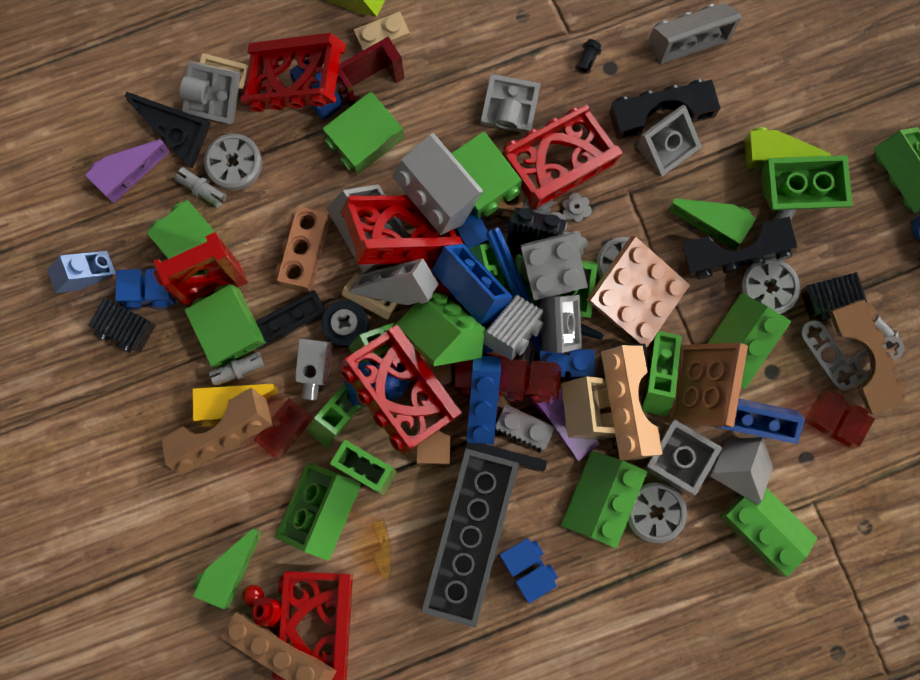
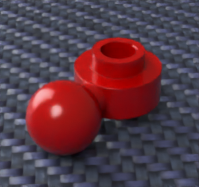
[242,585,281,627]

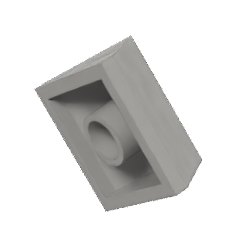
[637,105,702,176]
[540,295,582,353]
[710,437,773,505]

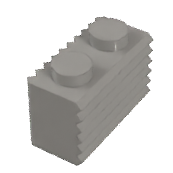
[484,295,544,361]
[495,404,555,453]

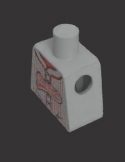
[295,339,334,400]

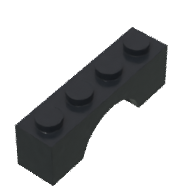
[609,79,721,140]
[683,216,798,280]

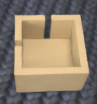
[561,376,616,440]

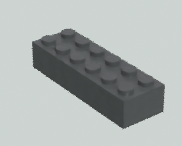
[422,449,519,628]

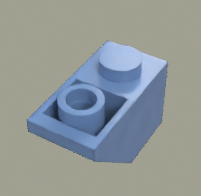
[47,251,116,293]

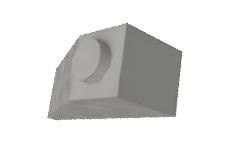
[350,258,438,305]

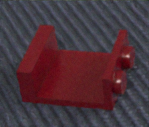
[336,37,405,106]

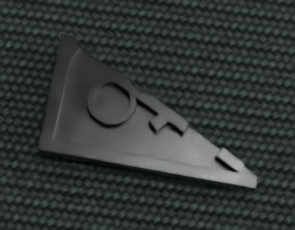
[125,92,211,168]

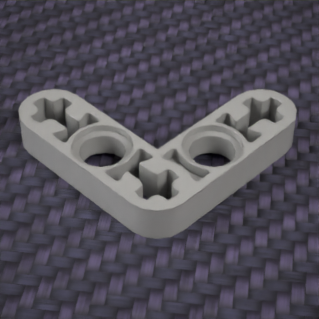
[800,321,904,389]

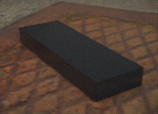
[256,290,326,351]
[466,443,547,473]

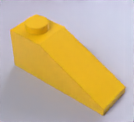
[193,384,278,428]

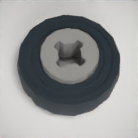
[321,300,369,348]

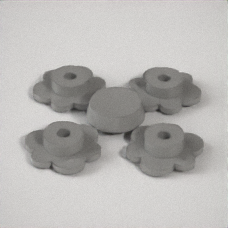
[523,193,592,257]

